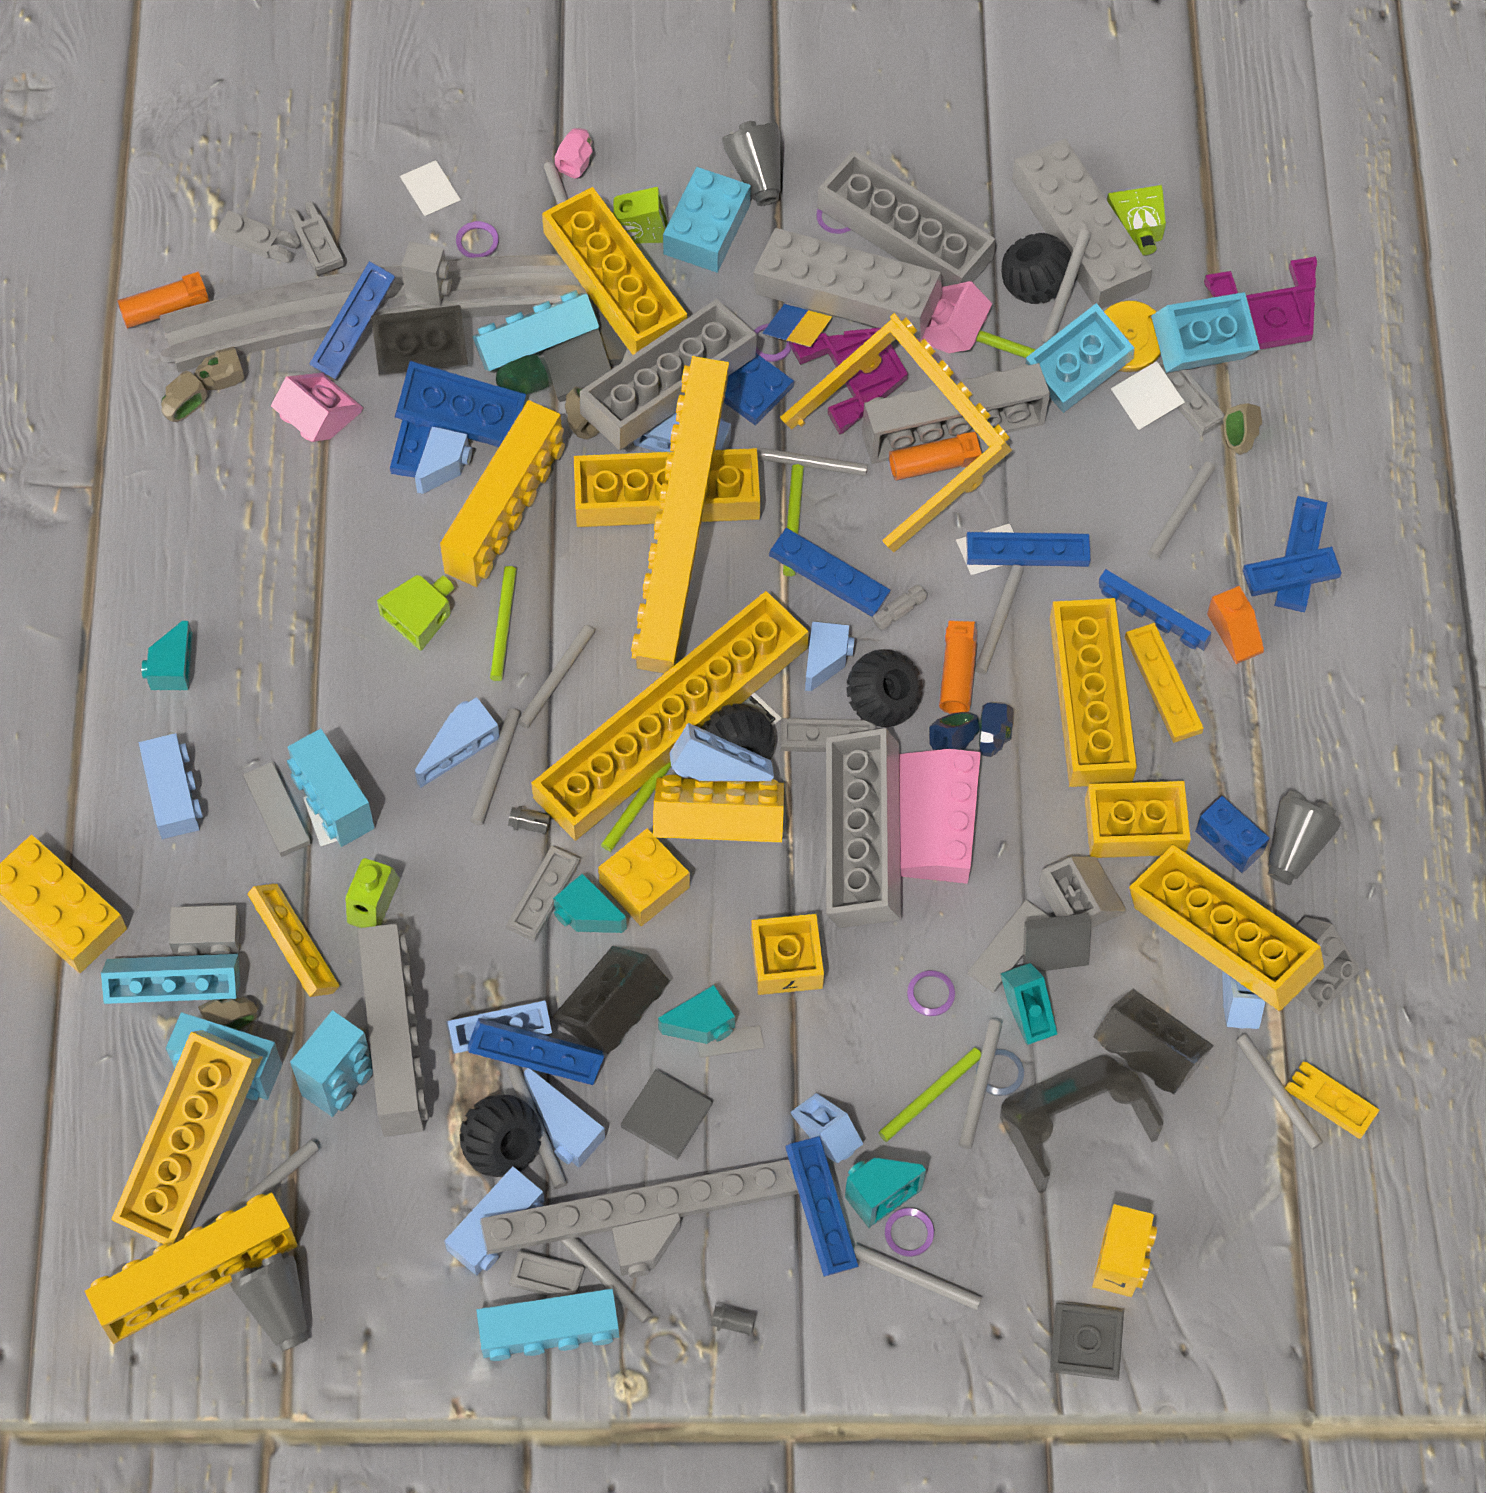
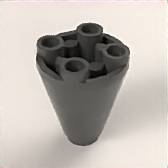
[722,121,780,206]
[1268,791,1341,885]
[230,1252,307,1352]

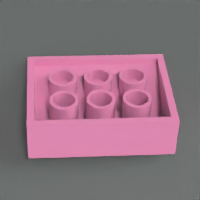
[899,749,981,884]

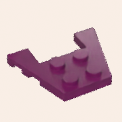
[1204,256,1317,349]
[789,328,908,435]

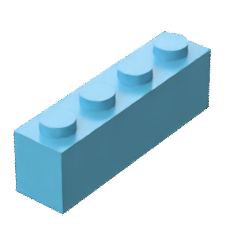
[472,290,599,371]
[101,954,240,1004]
[476,1289,619,1361]

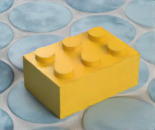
[1085,781,1191,858]

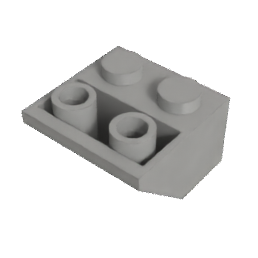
[1038,857,1126,928]
[1295,917,1360,1014]

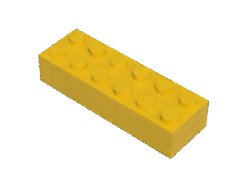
[542,187,687,355]
[440,400,565,588]
[574,448,760,527]
[1049,598,1137,787]
[1129,845,1324,1011]
[111,1030,263,1244]
[84,1192,298,1344]

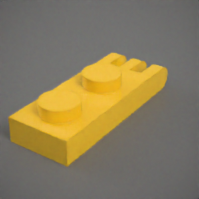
[1285,1061,1380,1139]

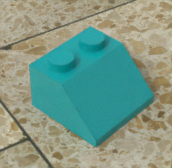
[845,1157,926,1228]

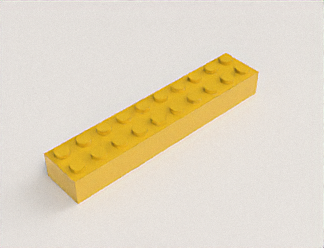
[631,356,729,674]
[531,591,809,841]

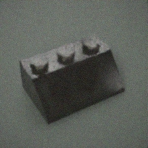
[371,305,468,376]
[551,945,670,1054]
[1093,989,1214,1095]

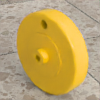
[1104,300,1161,372]

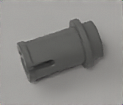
[508,806,550,835]
[710,1304,755,1336]

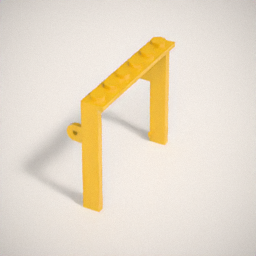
[780,313,1012,552]

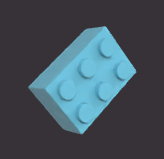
[663,167,751,273]
[1151,292,1260,373]
[1026,303,1134,413]
[287,728,375,847]
[290,1010,373,1117]
[166,1012,283,1100]

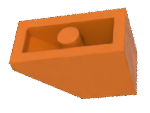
[1207,586,1264,664]

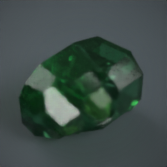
[495,355,549,395]

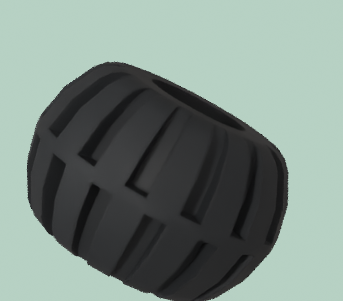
[1001,233,1072,304]
[846,649,923,727]
[701,704,775,760]
[459,1094,542,1178]

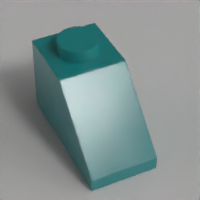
[142,621,193,690]
[553,874,627,933]
[1000,963,1058,1045]
[658,985,735,1044]

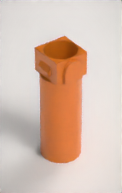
[117,271,209,329]
[889,431,982,481]
[939,621,977,714]

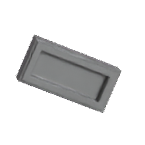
[509,1251,584,1297]

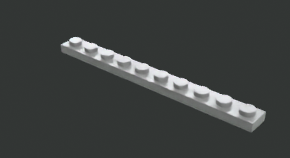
[480,1159,799,1255]

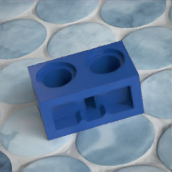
[1195,796,1270,874]

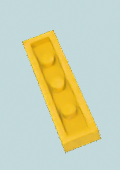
[1125,623,1204,743]
[247,884,340,997]

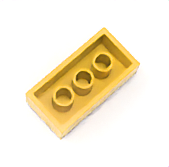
[653,775,784,842]
[0,834,127,974]

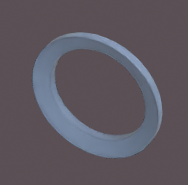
[976,1049,1024,1096]

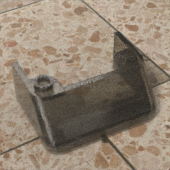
[1000,1055,1164,1194]

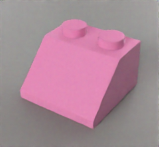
[916,281,992,353]
[271,373,363,442]

